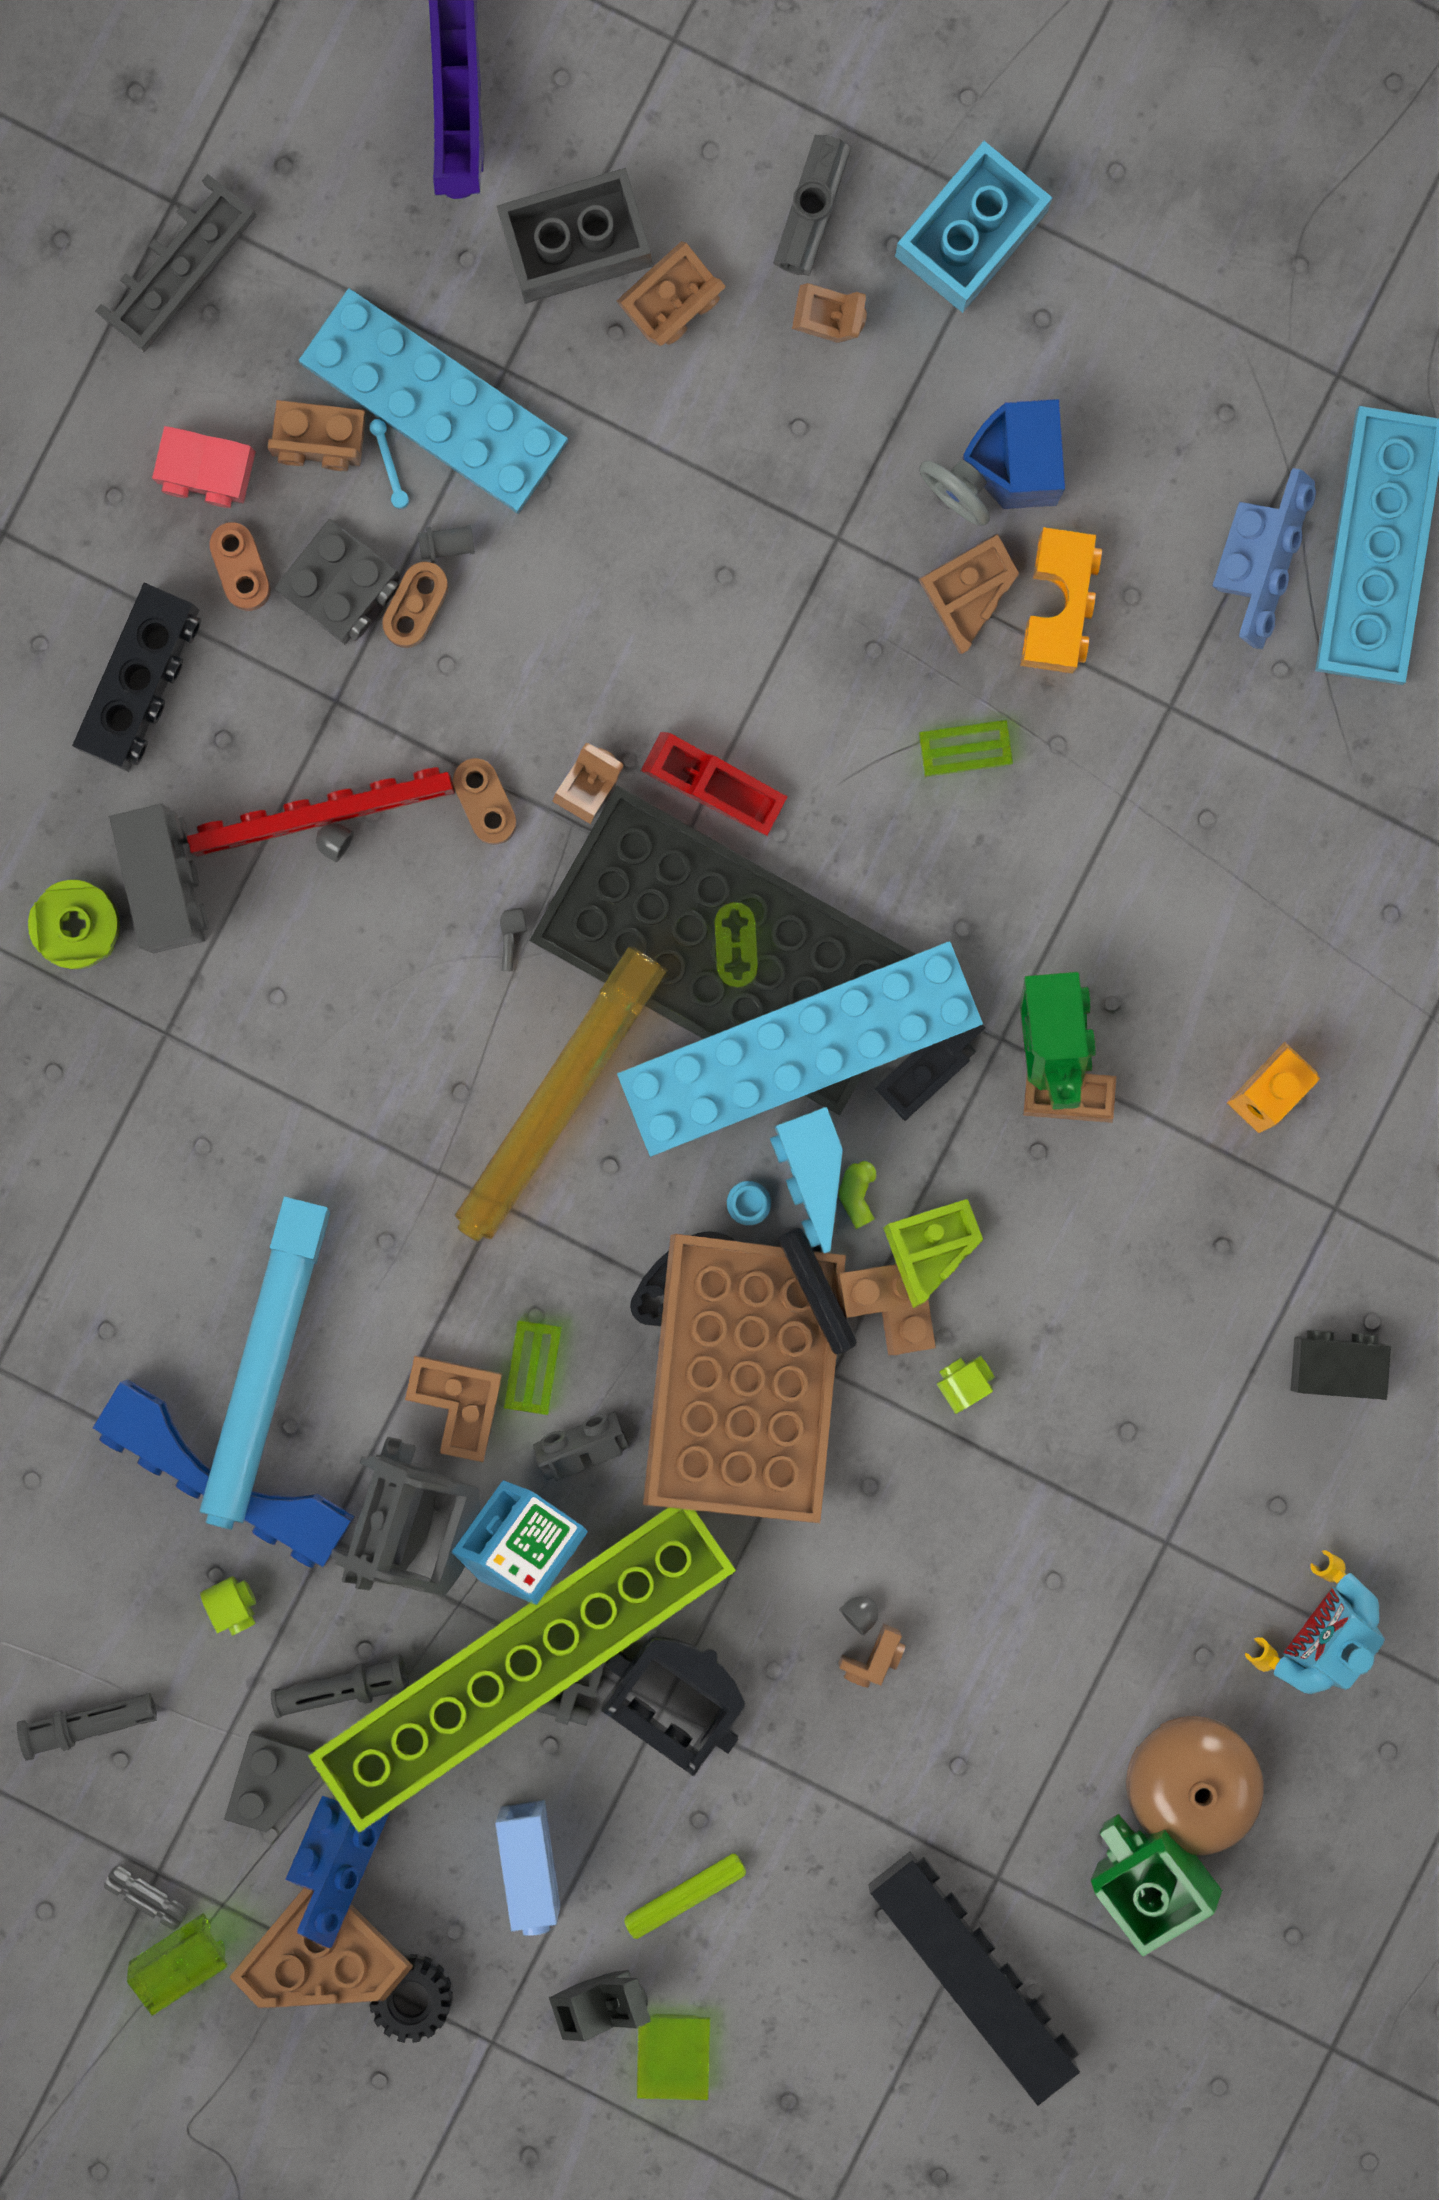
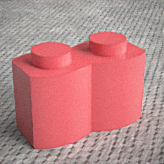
[152,426,256,508]

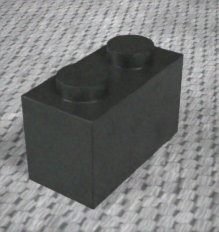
[1290,1330,1391,1400]

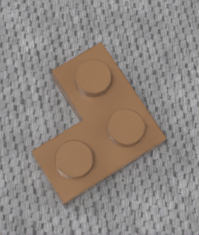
[834,1264,936,1355]
[405,1355,503,1462]

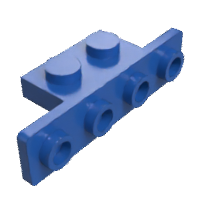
[285,1796,391,1948]

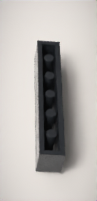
[868,1852,1080,2106]

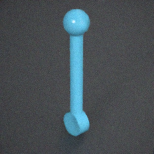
[369,419,409,509]

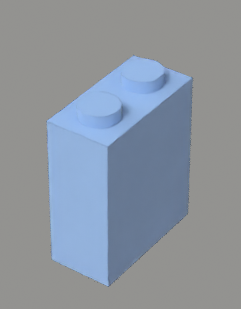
[495,1800,560,1936]

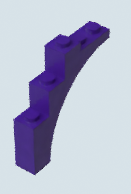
[429,0,484,199]

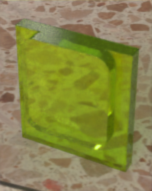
[637,2014,710,2100]

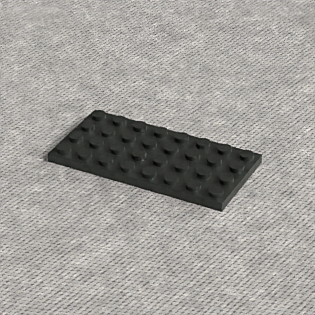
[529,786,916,1116]

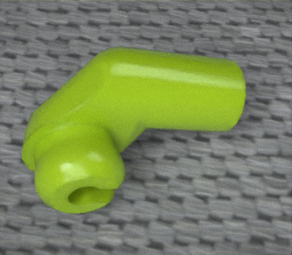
[838,1161,877,1229]

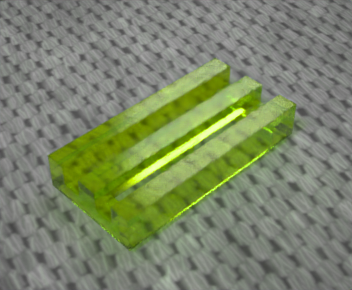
[918,720,1013,778]
[504,1320,562,1415]

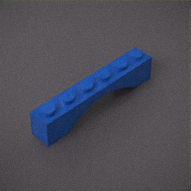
[93,1379,355,1568]

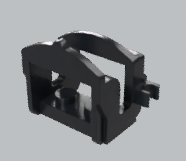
[601,1634,745,1777]

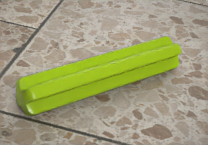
[624,1854,746,1939]

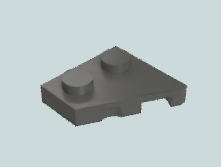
[224,1731,320,1833]

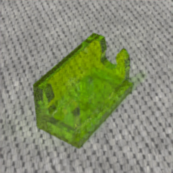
[127,1913,228,2016]

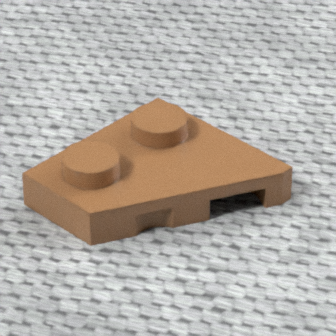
[918,534,1019,654]

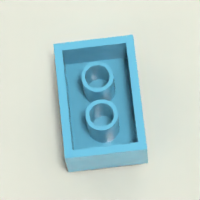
[895,141,1052,313]

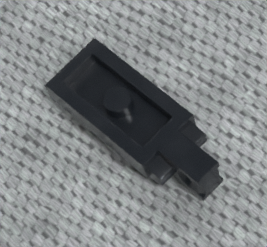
[874,1025,986,1121]

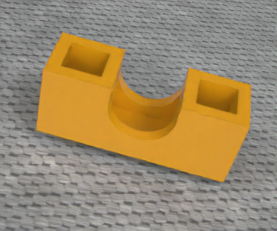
[1020,527,1102,674]

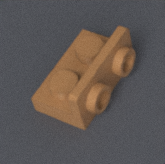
[268,400,366,471]

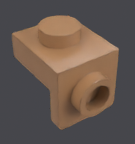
[792,283,867,343]
[552,743,624,824]
[838,1624,906,1688]

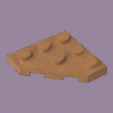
[229,1888,413,2008]

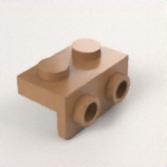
[616,241,726,346]

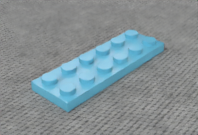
[298,288,568,514]
[1315,406,1439,685]

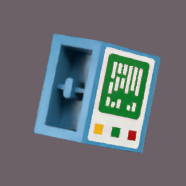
[452,1480,588,1605]

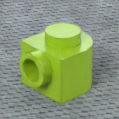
[936,1355,996,1414]
[200,1576,256,1636]

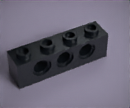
[72,582,201,772]

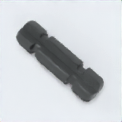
[104,1866,188,1930]

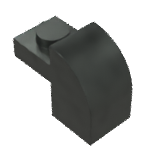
[549,1970,651,2041]

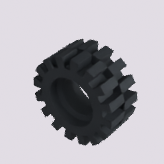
[369,1954,453,2043]

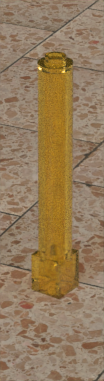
[455,946,669,1242]

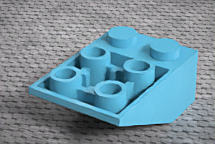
[770,1107,843,1253]

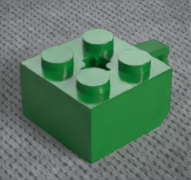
[1020,972,1095,1110]
[1090,1814,1223,1957]

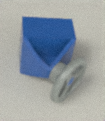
[919,399,1065,526]

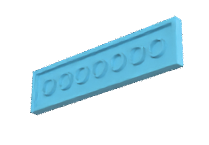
[617,941,983,1157]

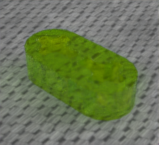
[715,902,758,988]

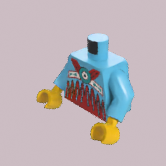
[1245,1550,1385,1694]

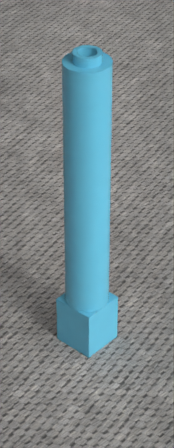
[199,1196,330,1530]

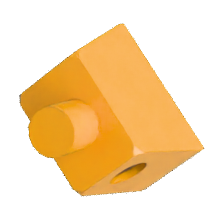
[1226,1042,1320,1133]

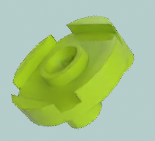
[28,880,120,970]

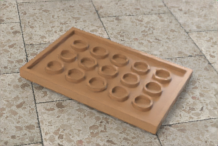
[643,1234,846,1523]

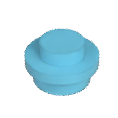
[727,1181,771,1225]

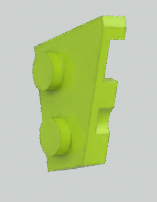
[883,1198,983,1308]

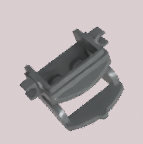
[330,1437,481,1595]

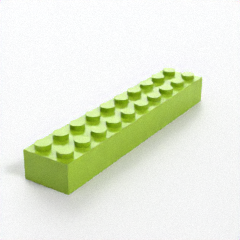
[308,1508,736,1833]

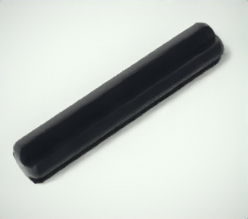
[779,1228,857,1354]

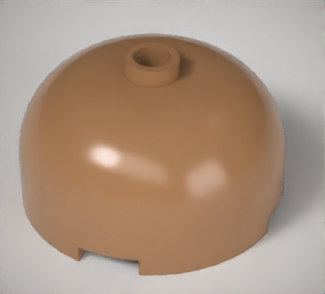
[1126,1716,1264,1856]

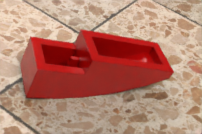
[640,732,787,836]

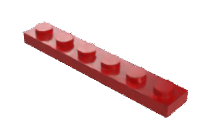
[187,767,455,857]

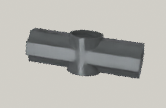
[773,134,851,276]

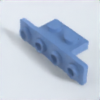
[1212,468,1316,649]

